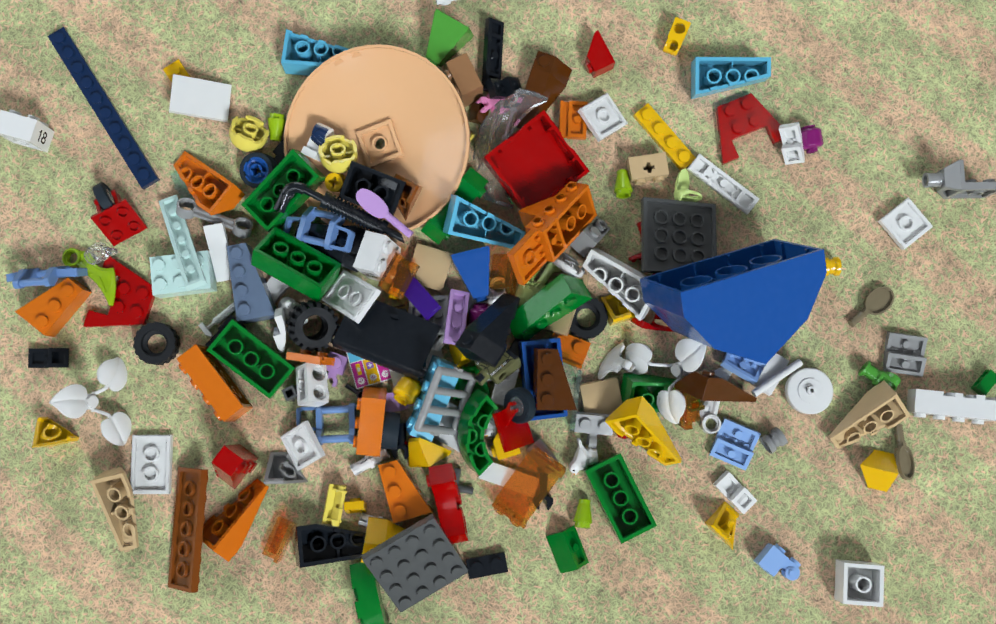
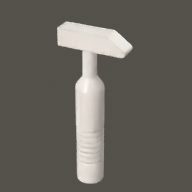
[198,302,235,337]

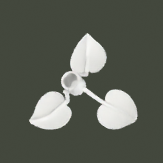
[625,338,707,424]
[49,357,132,446]

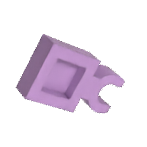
[326,351,348,387]

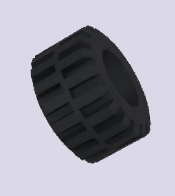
[286,300,339,352]

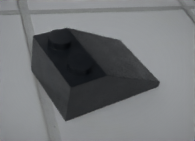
[339,161,406,216]

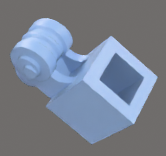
[754,543,801,581]

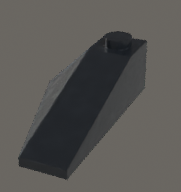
[295,222,373,272]
[455,293,520,367]
[294,524,366,568]

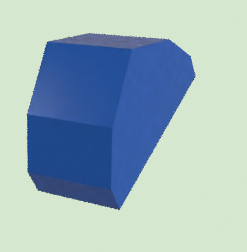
[640,239,827,364]

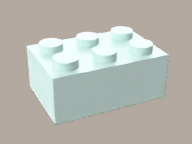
[149,250,217,298]

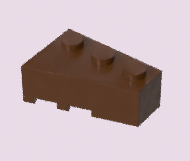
[533,348,577,410]

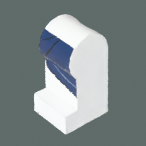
[301,123,334,162]

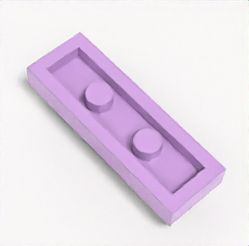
[443,289,470,345]

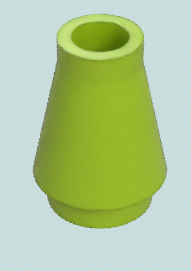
[268,113,286,142]
[614,169,633,199]
[573,499,592,529]

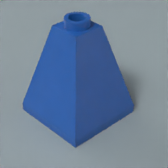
[451,246,490,303]

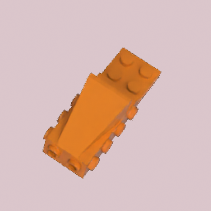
[507,181,597,286]

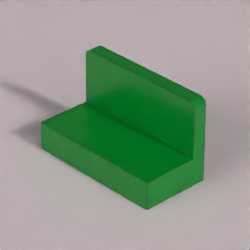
[547,525,589,573]

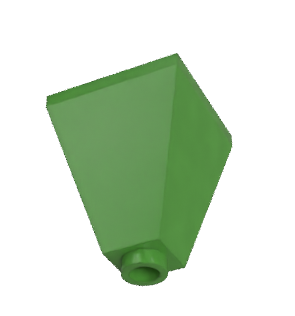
[426,9,474,67]

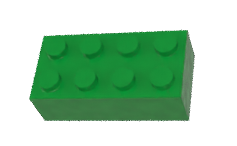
[241,149,326,232]
[251,227,341,302]
[207,319,296,399]
[583,453,657,544]

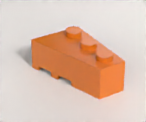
[353,386,387,457]
[378,459,433,524]

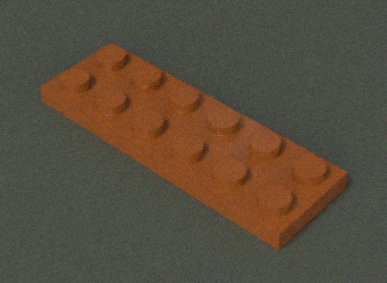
[168,467,208,593]

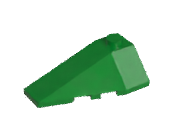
[620,373,700,413]

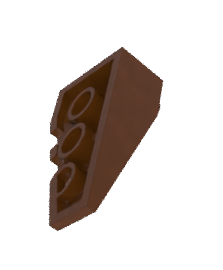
[513,51,572,128]
[674,369,757,402]

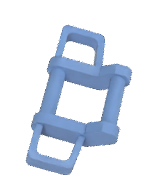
[283,206,355,253]
[6,266,88,289]
[296,403,357,446]

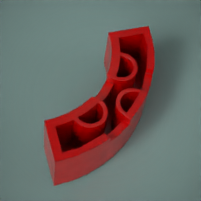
[426,463,469,544]

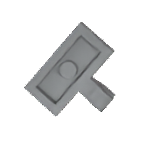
[573,411,613,449]

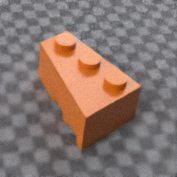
[15,278,92,337]

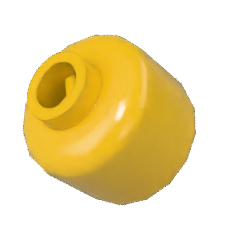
[393,376,422,406]

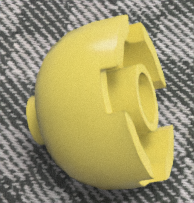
[229,115,269,152]
[318,135,358,173]

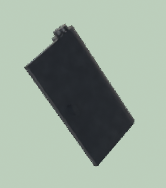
[332,300,441,381]

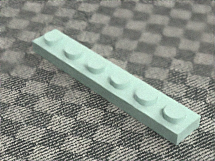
[158,194,207,291]

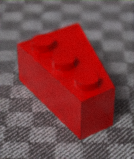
[211,444,258,489]

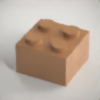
[444,53,483,107]

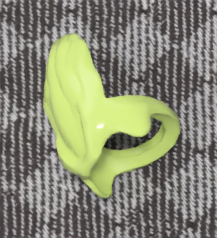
[674,168,703,202]

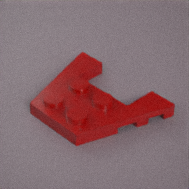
[716,93,782,165]
[83,255,155,328]

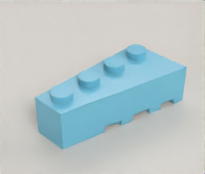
[691,57,771,99]

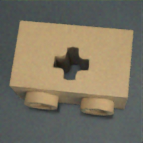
[626,152,669,186]

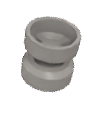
[760,427,788,454]

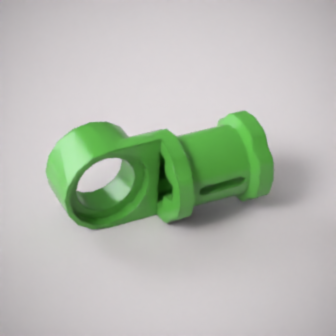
[858,361,901,390]

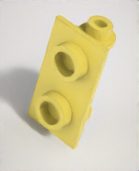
[322,484,348,526]

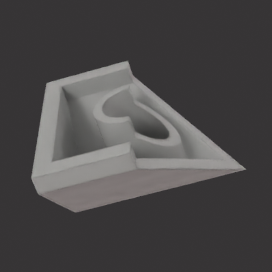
[263,452,308,484]

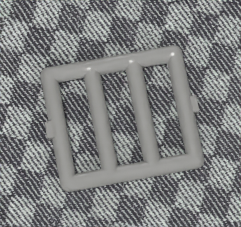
[414,366,477,436]

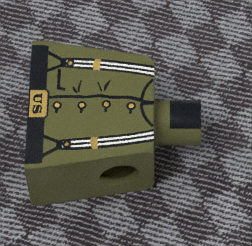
[473,348,522,386]

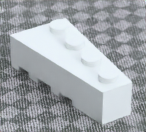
[583,248,650,321]
[907,389,996,425]

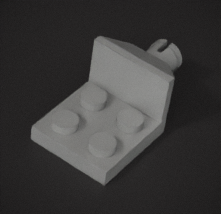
[922,160,996,199]

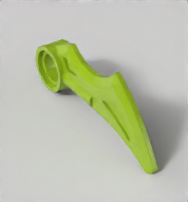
[62,248,116,306]

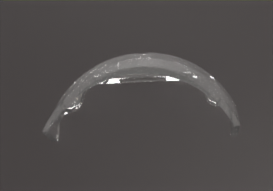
[473,88,548,208]

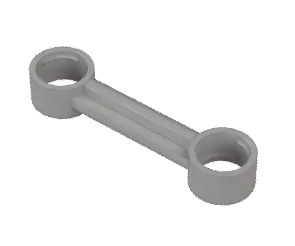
[176,197,253,239]

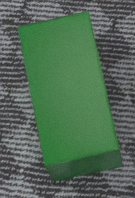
[971,369,996,395]

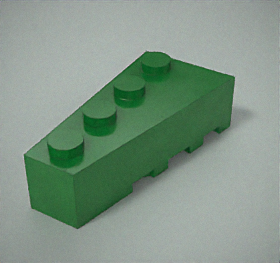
[510,273,592,340]

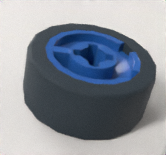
[239,152,277,188]
[381,411,400,450]

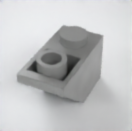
[570,216,611,258]

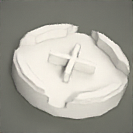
[552,252,585,278]

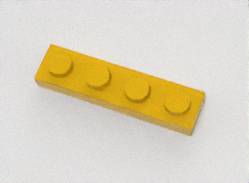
[633,103,696,171]

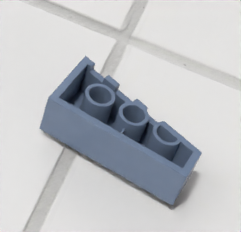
[227,243,277,324]

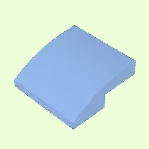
[720,353,766,385]
[709,417,761,471]

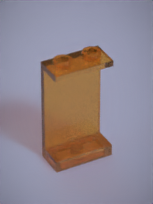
[492,445,566,529]

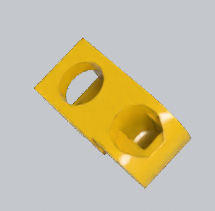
[662,17,691,56]

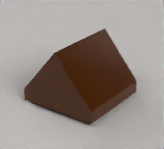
[468,102,490,126]

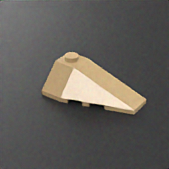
[828,380,911,449]
[90,467,139,551]

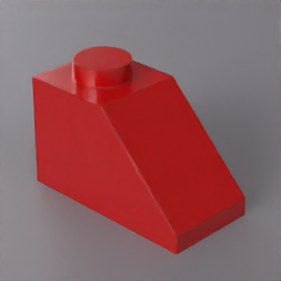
[584,30,615,78]

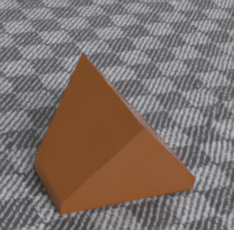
[394,174,423,221]

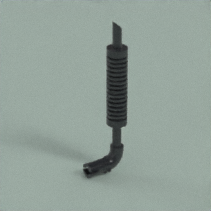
[273,181,405,243]

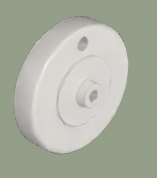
[785,368,833,414]

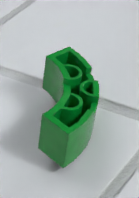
[421,167,488,245]
[458,389,498,476]
[350,562,392,624]

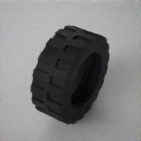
[569,298,608,339]
[133,322,181,365]

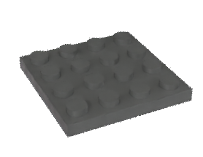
[641,197,717,273]
[361,514,468,613]

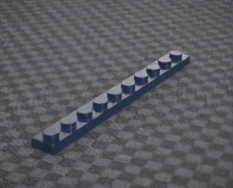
[47,27,160,189]

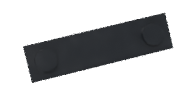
[482,17,504,93]

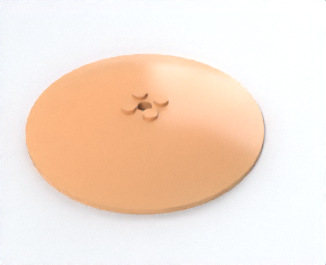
[284,44,470,237]

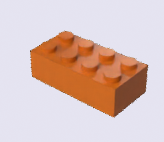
[177,344,253,422]

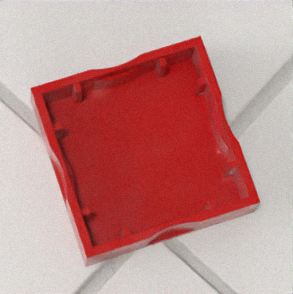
[481,110,590,210]

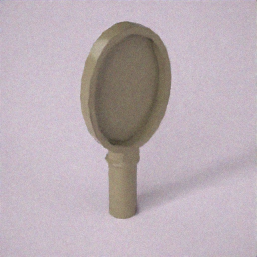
[848,286,894,327]
[895,424,915,480]

